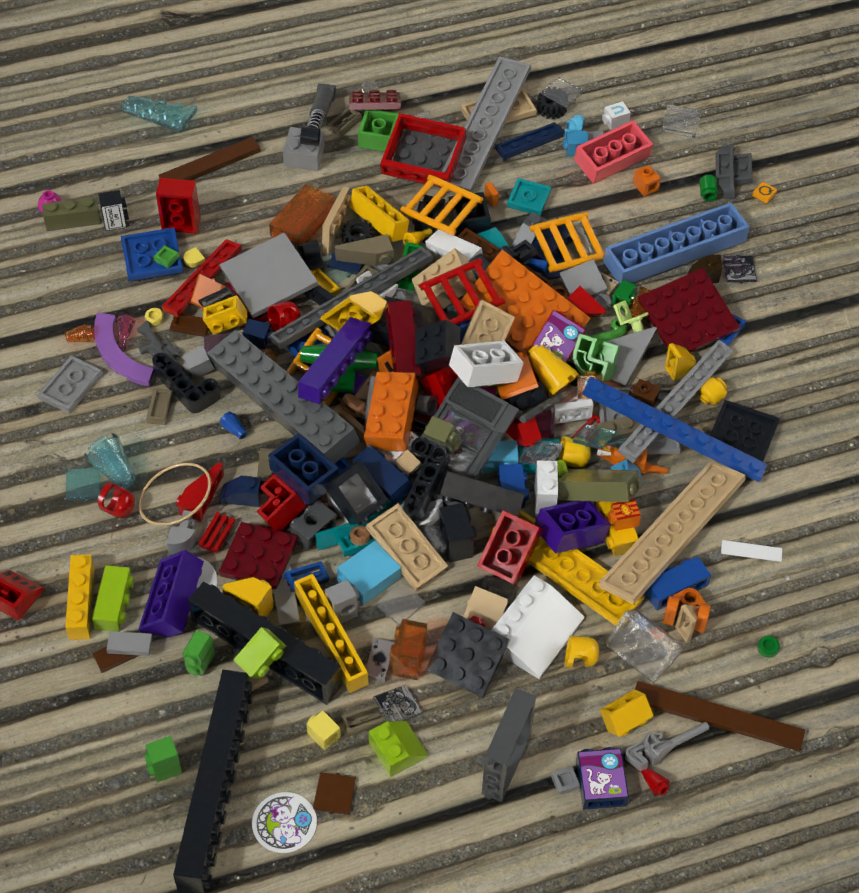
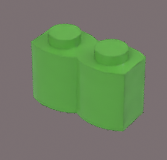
[182,630,216,676]

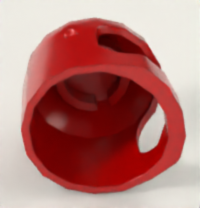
[267,301,301,332]
[98,483,135,518]

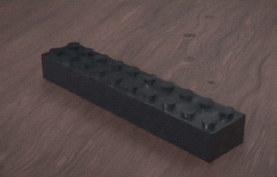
[173,669,254,893]

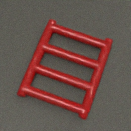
[419,258,505,325]

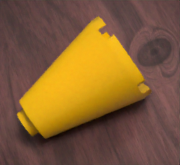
[528,344,579,398]

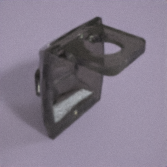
[481,575,519,612]

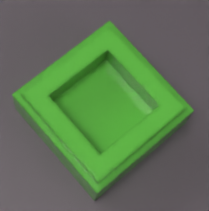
[153,245,180,269]

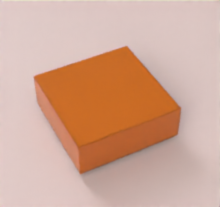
[484,182,499,207]

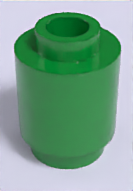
[699,175,718,202]

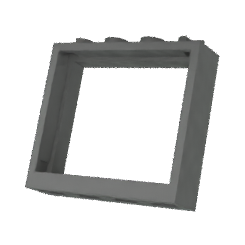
[482,688,536,802]

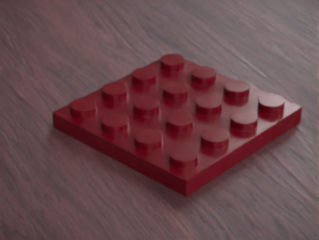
[637,268,740,353]

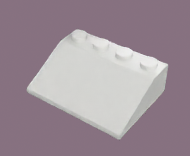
[492,575,585,679]

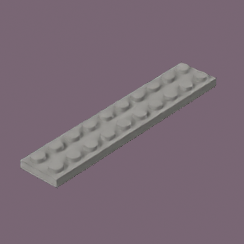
[442,56,531,192]

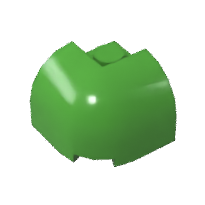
[573,334,620,382]

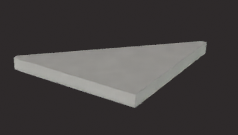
[566,327,657,387]

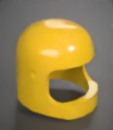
[558,436,591,468]
[564,635,599,668]

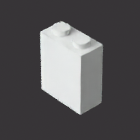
[534,461,558,520]

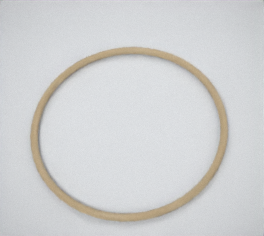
[138,463,211,526]

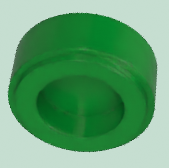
[757,636,780,658]

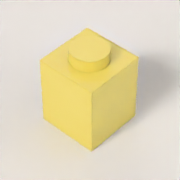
[307,711,341,751]

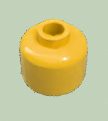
[699,377,728,405]

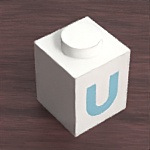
[602,101,631,130]

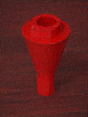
[636,768,670,796]

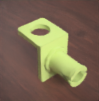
[614,300,649,333]

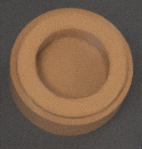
[350,526,371,545]

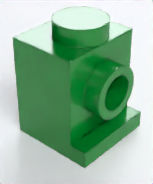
[611,280,637,312]

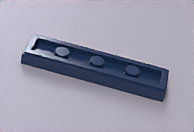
[495,122,564,160]

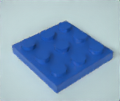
[121,227,183,281]

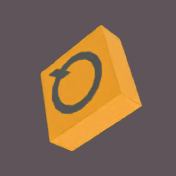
[752,181,777,204]

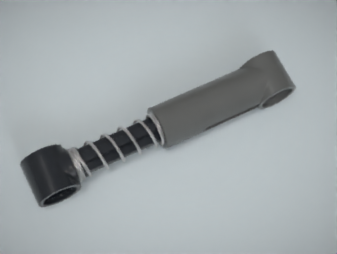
[300,83,336,146]

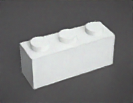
[425,229,483,261]

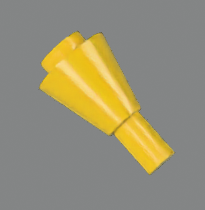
[403,228,433,245]

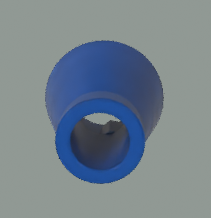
[220,411,248,440]

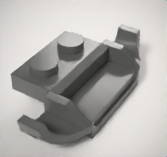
[716,144,753,199]

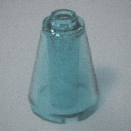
[84,433,136,489]

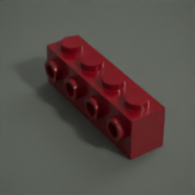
[385,300,423,380]

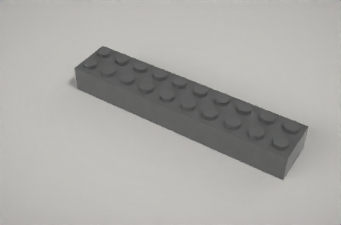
[207,329,360,464]

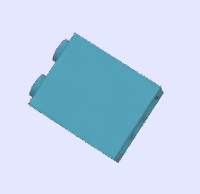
[337,541,401,605]

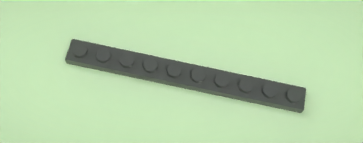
[270,247,433,349]

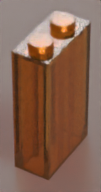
[269,184,335,246]

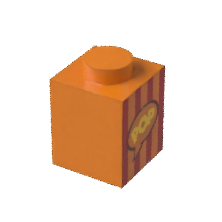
[608,499,641,531]

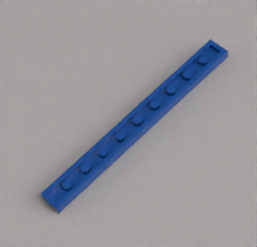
[582,376,767,482]

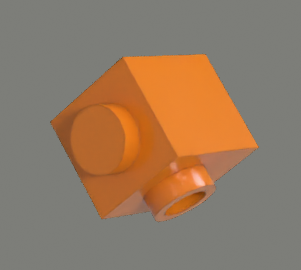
[633,165,661,197]

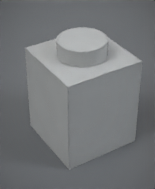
[182,346,215,379]

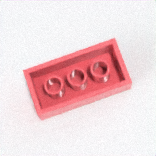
[574,120,653,184]

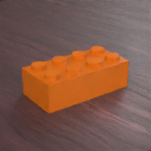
[364,372,419,452]

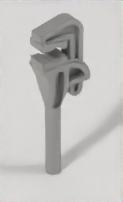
[625,722,709,771]

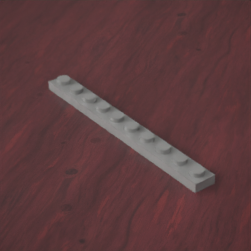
[618,340,734,463]

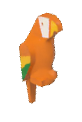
[597,442,668,475]

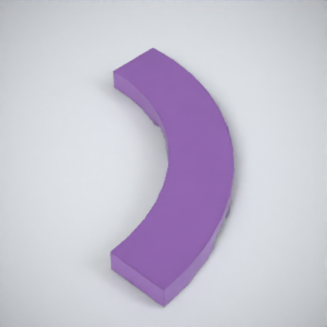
[94,312,154,386]

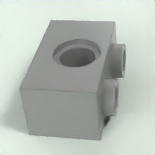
[325,579,360,624]

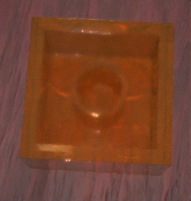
[390,619,427,681]

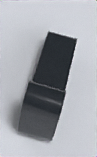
[152,353,220,413]
[403,437,450,521]

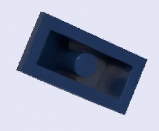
[220,475,263,507]

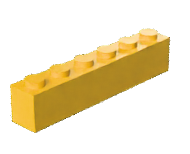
[294,574,369,694]

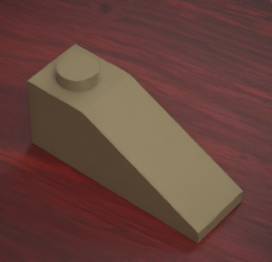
[335,234,394,266]

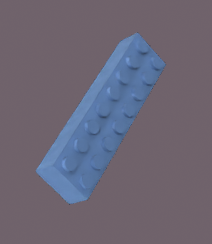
[603,203,750,285]

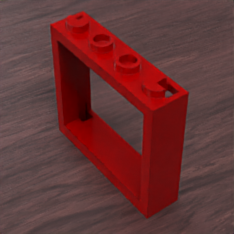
[380,113,467,188]

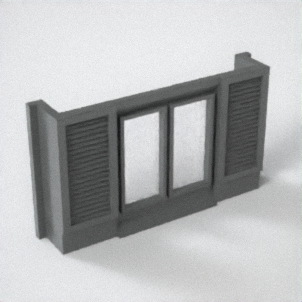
[399,376,524,507]

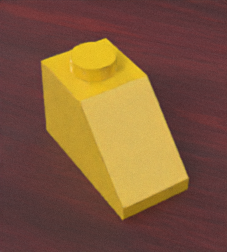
[664,343,696,381]

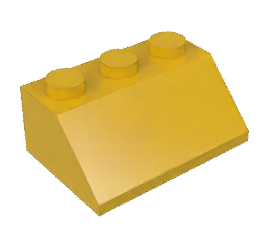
[320,291,387,331]

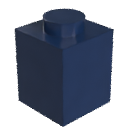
[242,319,273,350]

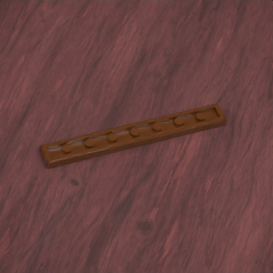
[635,681,805,752]

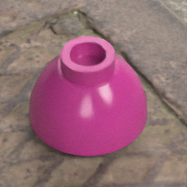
[38,190,62,213]

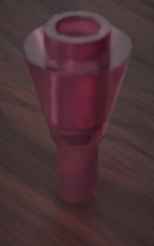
[117,314,136,349]

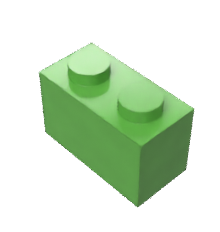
[143,736,182,782]

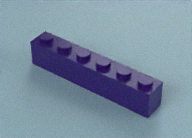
[298,317,373,404]

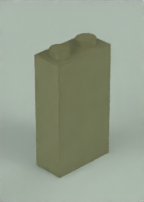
[558,469,642,502]

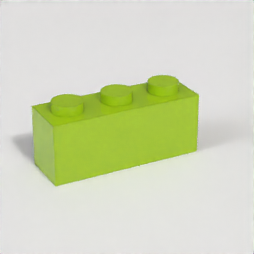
[92,565,135,632]

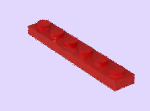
[162,239,242,317]

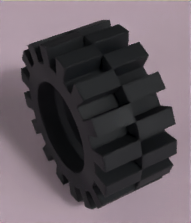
[537,88,568,119]
[341,218,374,244]

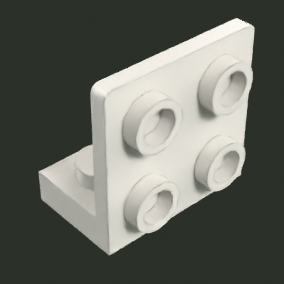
[550,386,594,424]

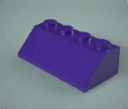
[138,550,204,637]

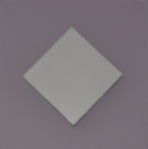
[560,260,608,297]

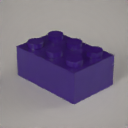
[534,501,611,554]

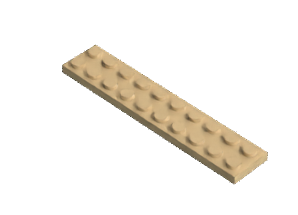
[599,460,745,605]

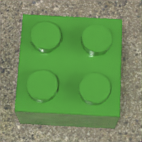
[358,110,399,152]

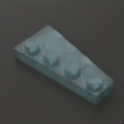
[120,96,197,133]

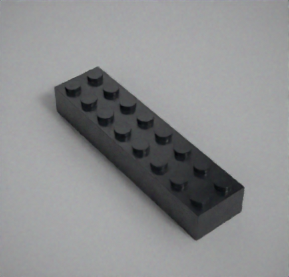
[188,581,342,705]

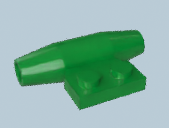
[300,344,378,393]

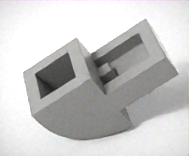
[167,510,197,555]

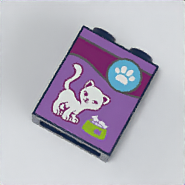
[576,747,629,810]

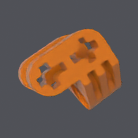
[663,588,711,634]

